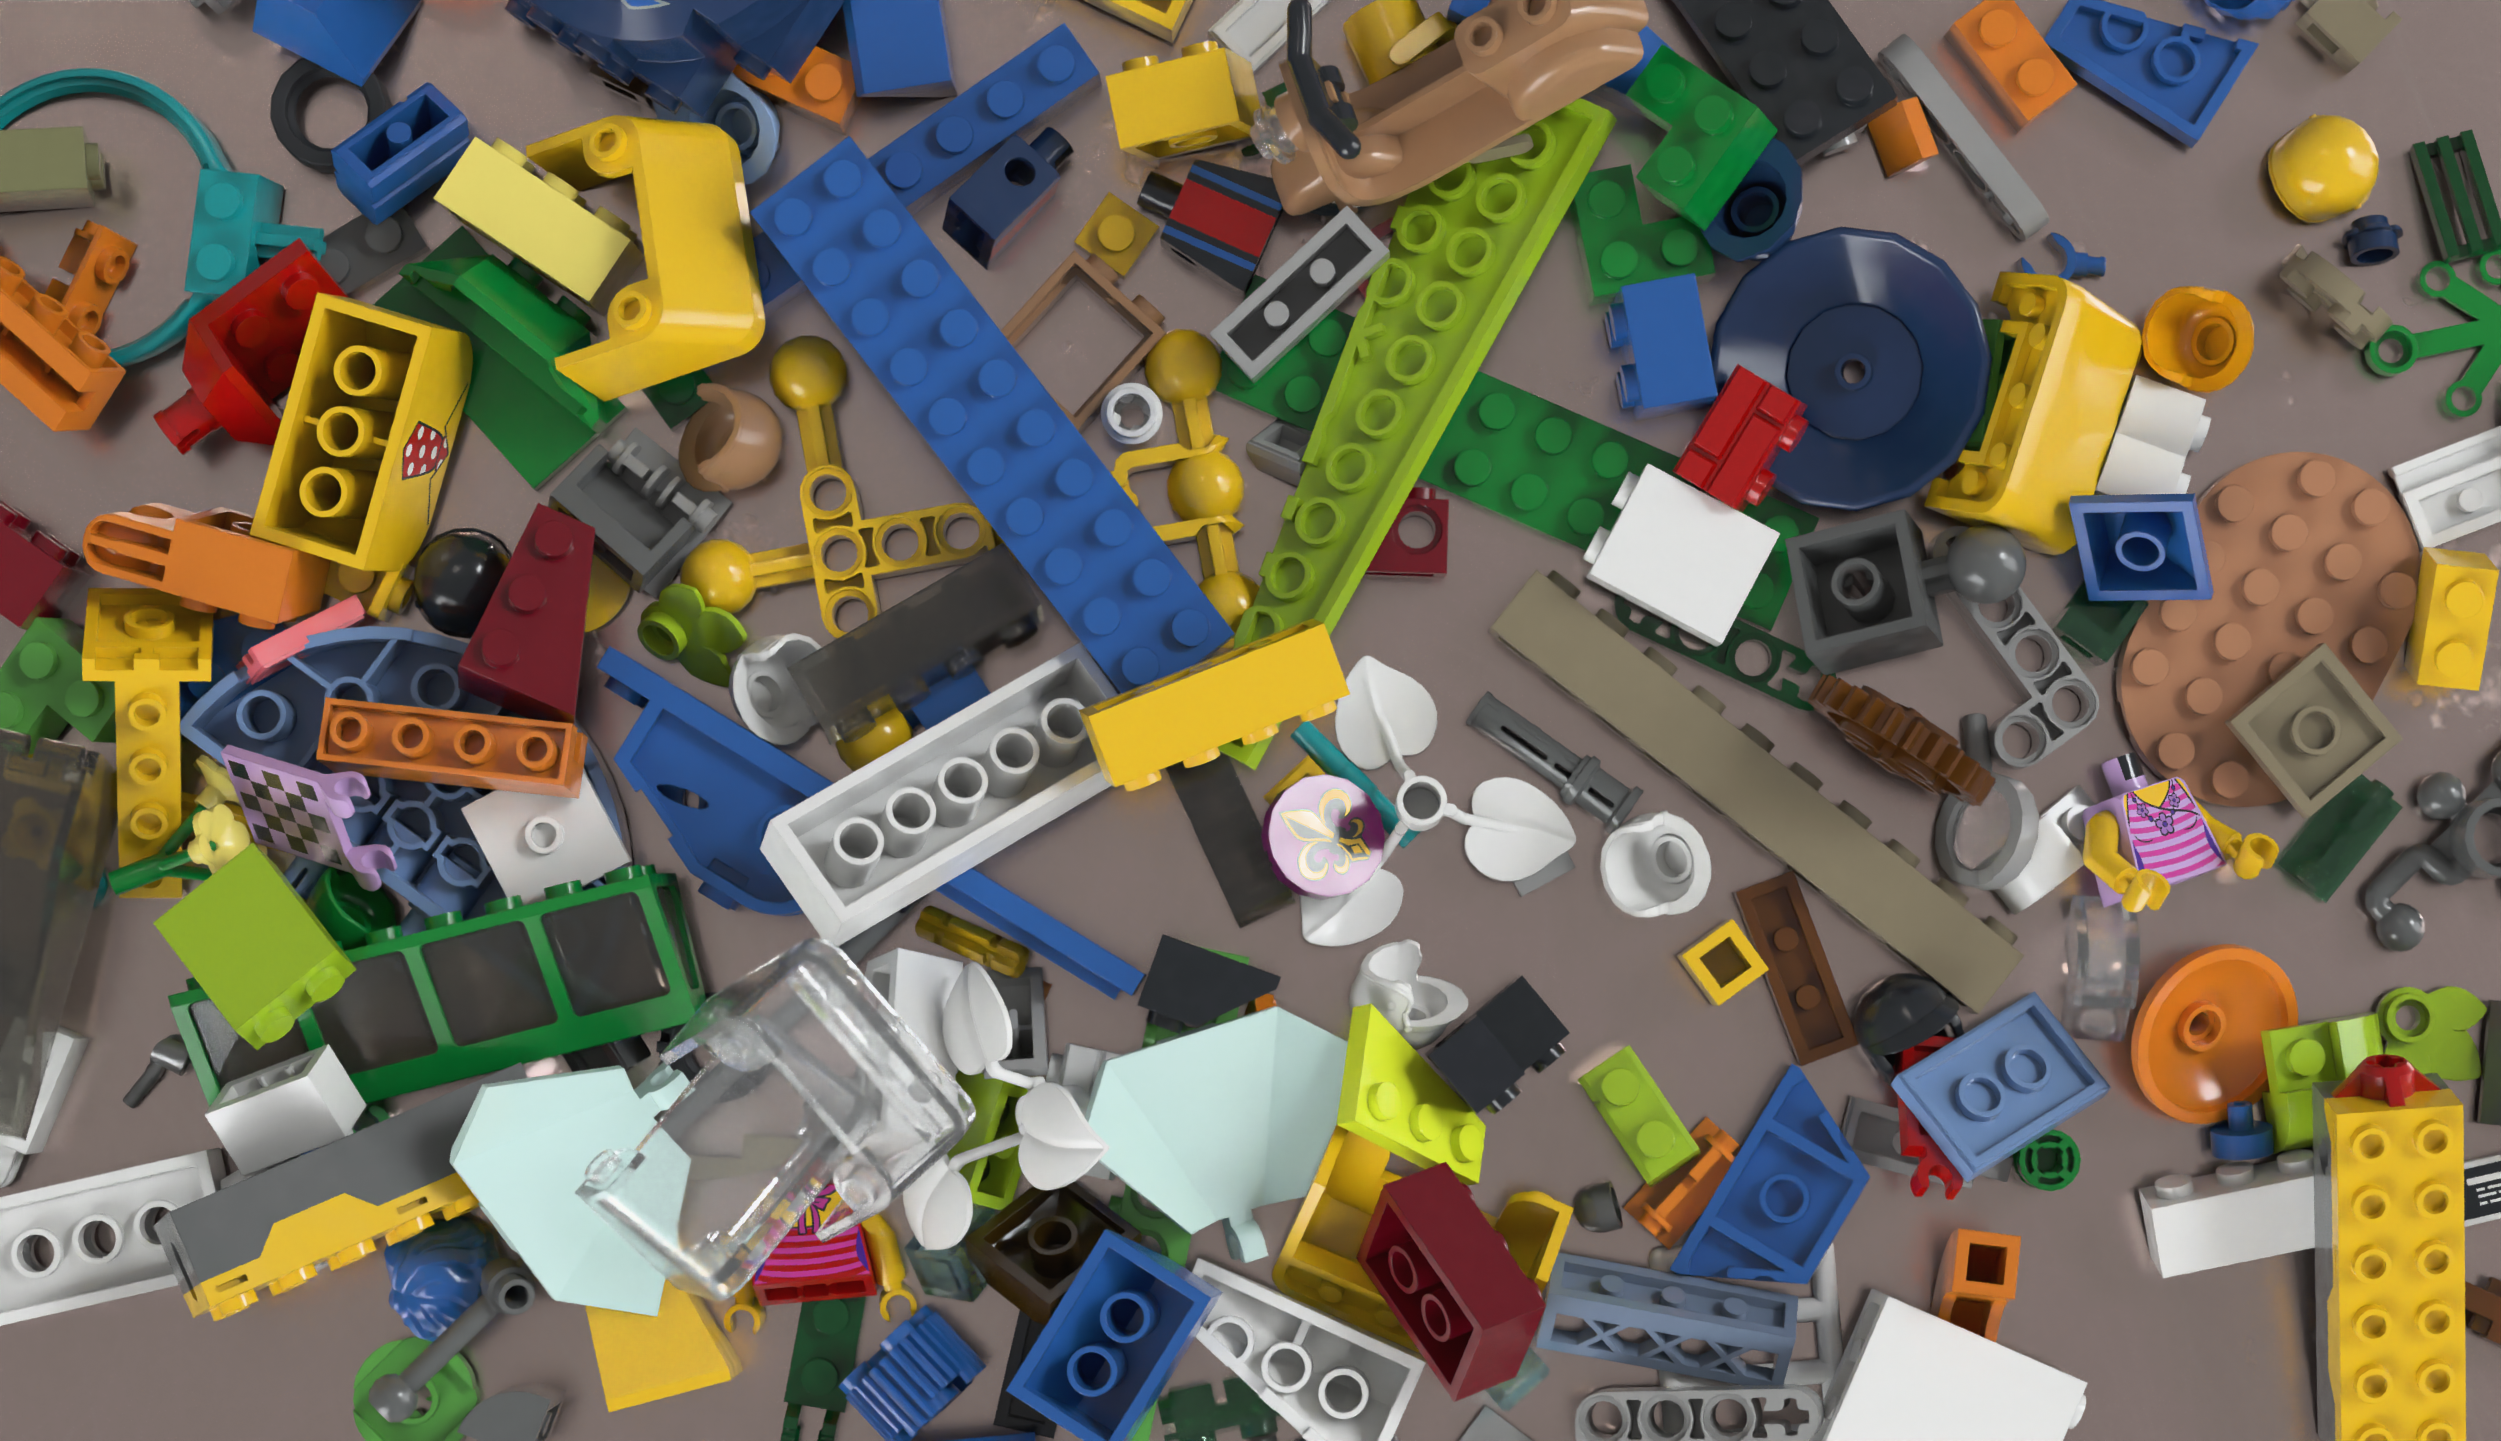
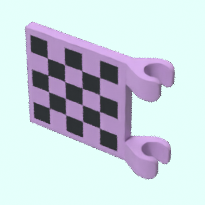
[220,744,398,891]

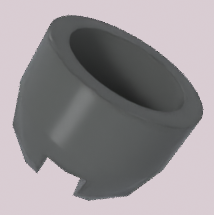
[1575,1180,1623,1233]

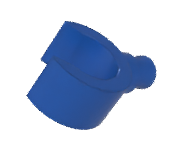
[2017,232,2106,280]

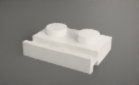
[2387,426,2501,552]

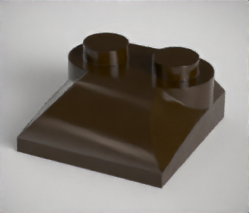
[965,1182,1142,1326]

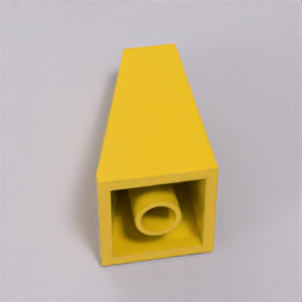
[585,1247,743,1412]

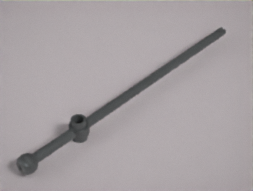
[368,895,925,1423]

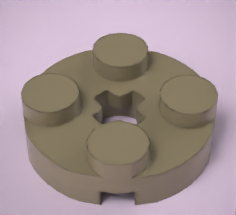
[2279,244,2393,350]

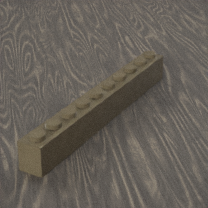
[1488,569,2025,1014]

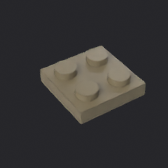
[2224,643,2403,818]

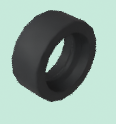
[270,58,392,173]

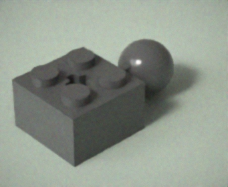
[1785,509,2026,675]

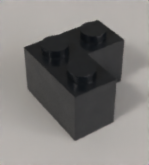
[1425,975,1570,1115]

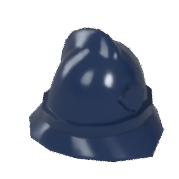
[1699,138,1803,262]

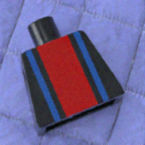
[1137,160,1284,299]

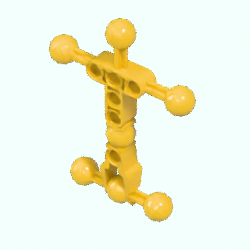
[680,328,1260,771]

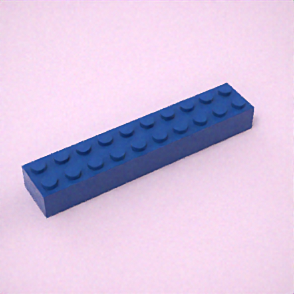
[750,136,1235,693]

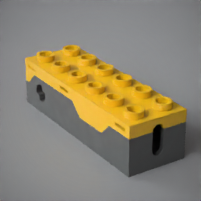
[2312,1054,2466,1441]
[153,1062,539,1322]

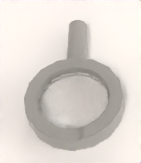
[1935,713,2039,891]

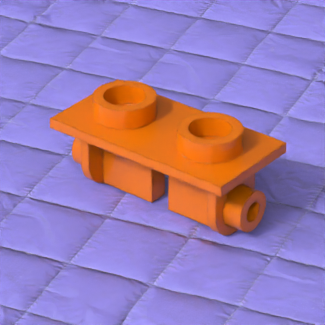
[45,220,137,335]
[1623,1116,1741,1250]

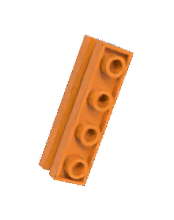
[0,256,127,432]
[316,697,588,799]

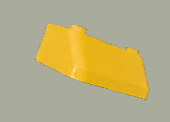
[525,115,766,402]

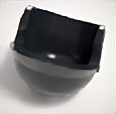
[413,528,511,639]
[1854,973,1965,1086]

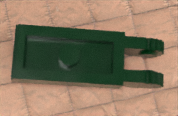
[780,1296,868,1441]

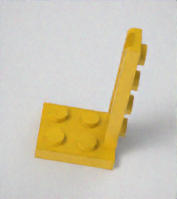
[82,588,214,898]

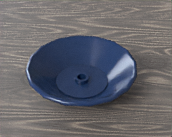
[1711,226,1992,511]

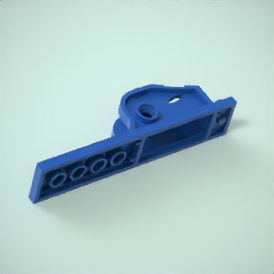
[597,646,1147,1000]

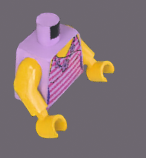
[2082,752,2279,912]

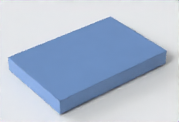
[1891,991,2111,1183]

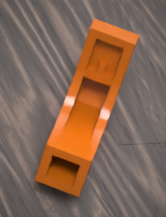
[1930,1228,2021,1342]

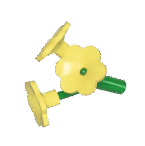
[108,754,267,896]

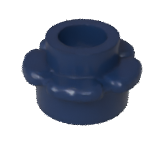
[2341,215,2403,266]

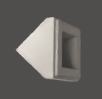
[1246,419,1312,486]

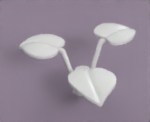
[1299,656,1576,947]
[903,962,1109,1250]

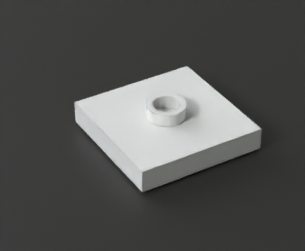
[461,768,632,906]

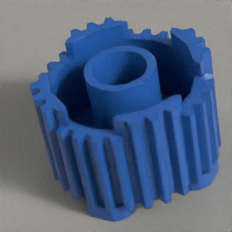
[838,1305,987,1441]

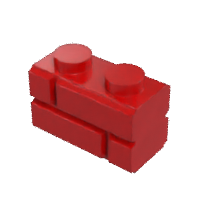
[1673,364,1809,512]

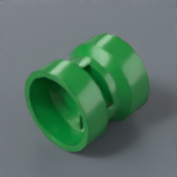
[2010,1129,2081,1191]

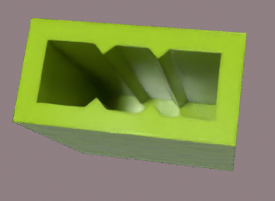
[153,842,357,1050]

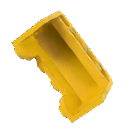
[1272,1124,1574,1353]

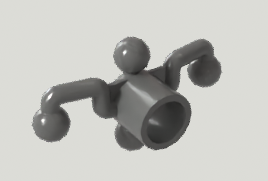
[2364,750,2501,952]

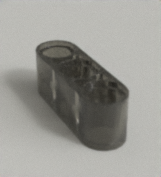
[1165,752,1296,929]

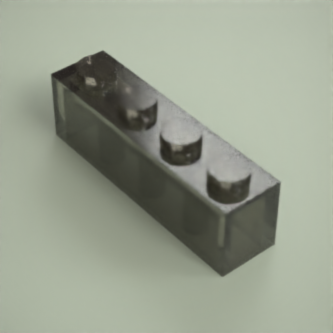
[787,543,1044,745]

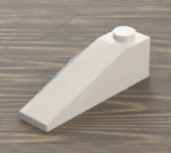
[1192,1258,1426,1441]

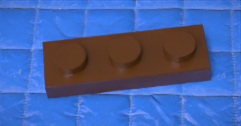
[1733,870,1859,1066]

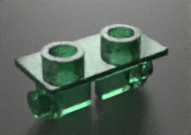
[2277,774,2403,903]
[1157,1377,1284,1441]

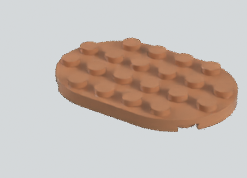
[2116,452,2421,807]

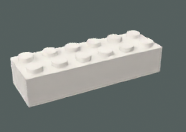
[760,642,1118,951]

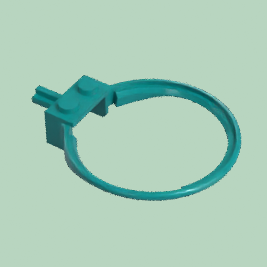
[0,68,327,367]

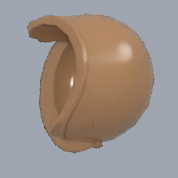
[678,383,783,493]

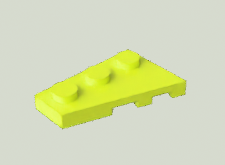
[1336,1003,1486,1185]

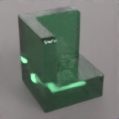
[2050,579,2149,666]

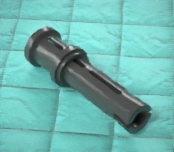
[1466,691,1644,834]

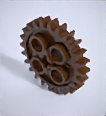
[1808,674,1996,807]

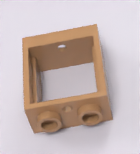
[1001,250,1166,434]

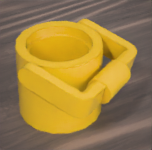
[1342,0,1457,85]

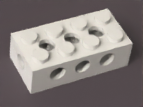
[0,1148,227,1326]

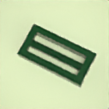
[2409,129,2501,264]

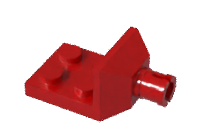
[153,237,350,455]

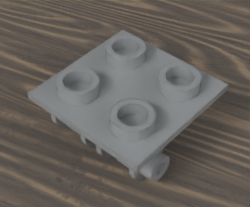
[606,427,732,599]

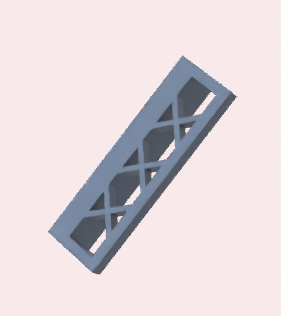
[1536,1252,1798,1385]

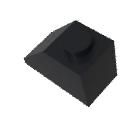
[1137,934,1281,1034]

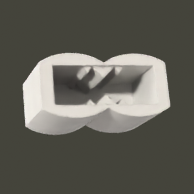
[2094,375,2211,495]

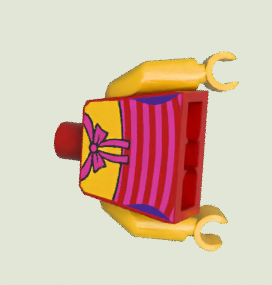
[724,1155,917,1335]

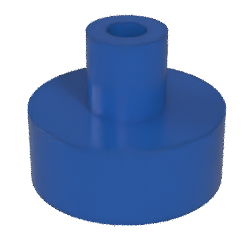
[2210,1101,2274,1160]

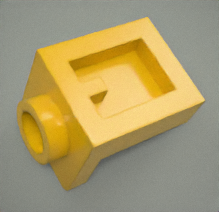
[324,560,414,623]

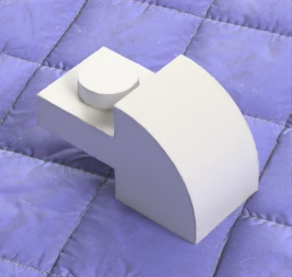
[1976,785,2095,915]

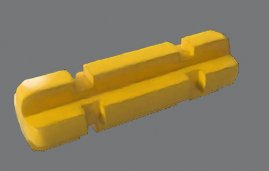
[915,905,1030,978]

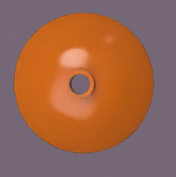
[2131,944,2298,1124]

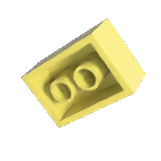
[433,136,645,317]

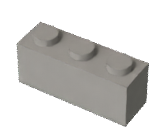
[1209,206,1390,384]

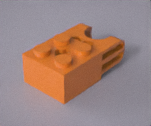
[82,502,331,630]

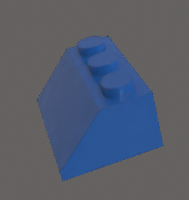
[1006,1229,1223,1441]

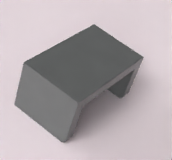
[548,444,693,593]

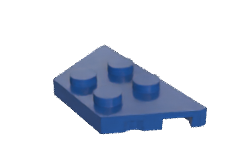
[1670,1063,1871,1285]

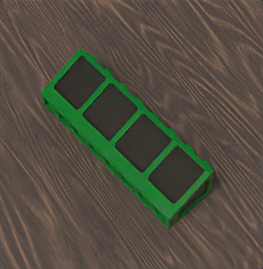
[168,864,711,1107]

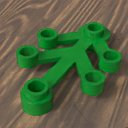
[2364,250,2501,419]

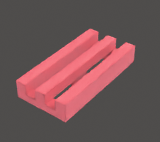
[236,594,366,685]

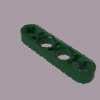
[1612,594,1837,713]

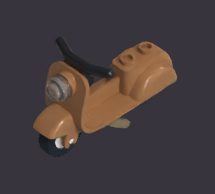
[1250,0,1649,216]

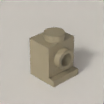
[2295,0,2402,74]

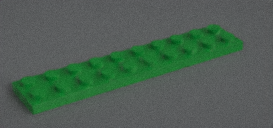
[1213,274,1820,632]

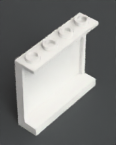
[1807,1288,2088,1441]

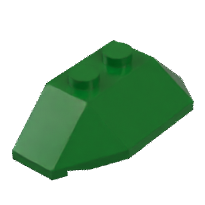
[398,254,607,434]

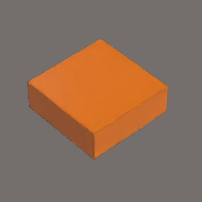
[1868,97,1939,177]

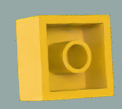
[1105,41,1265,162]

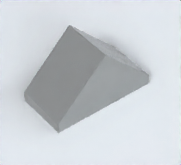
[984,967,1049,1079]

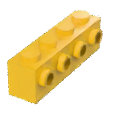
[1079,618,1350,791]

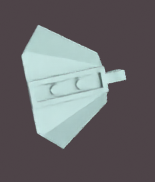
[1085,1006,1348,1263]
[449,1062,695,1316]

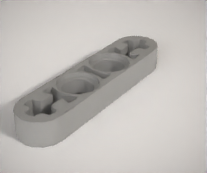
[1878,34,2050,241]

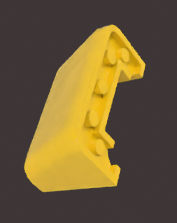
[1924,271,2143,555]

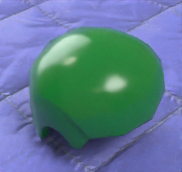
[306,866,397,951]

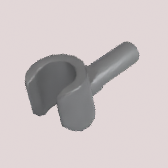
[122,1034,191,1109]

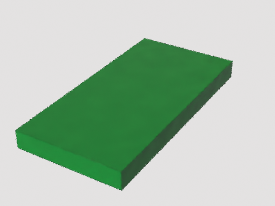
[373,226,628,491]

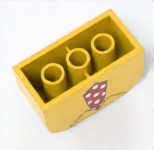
[249,292,473,572]

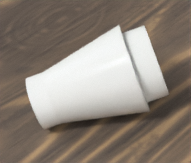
[1101,383,1163,444]

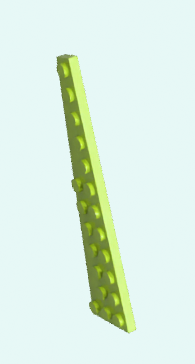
[1218,98,1617,770]

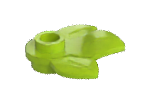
[637,584,747,687]
[2376,986,2487,1081]

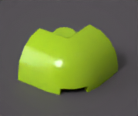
[2261,1012,2384,1154]

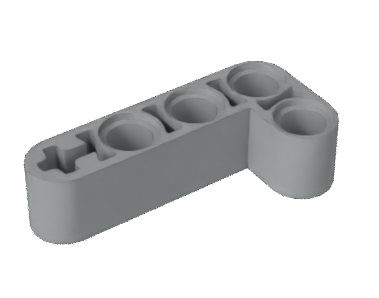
[1926,526,2099,770]
[1575,1384,1825,1441]

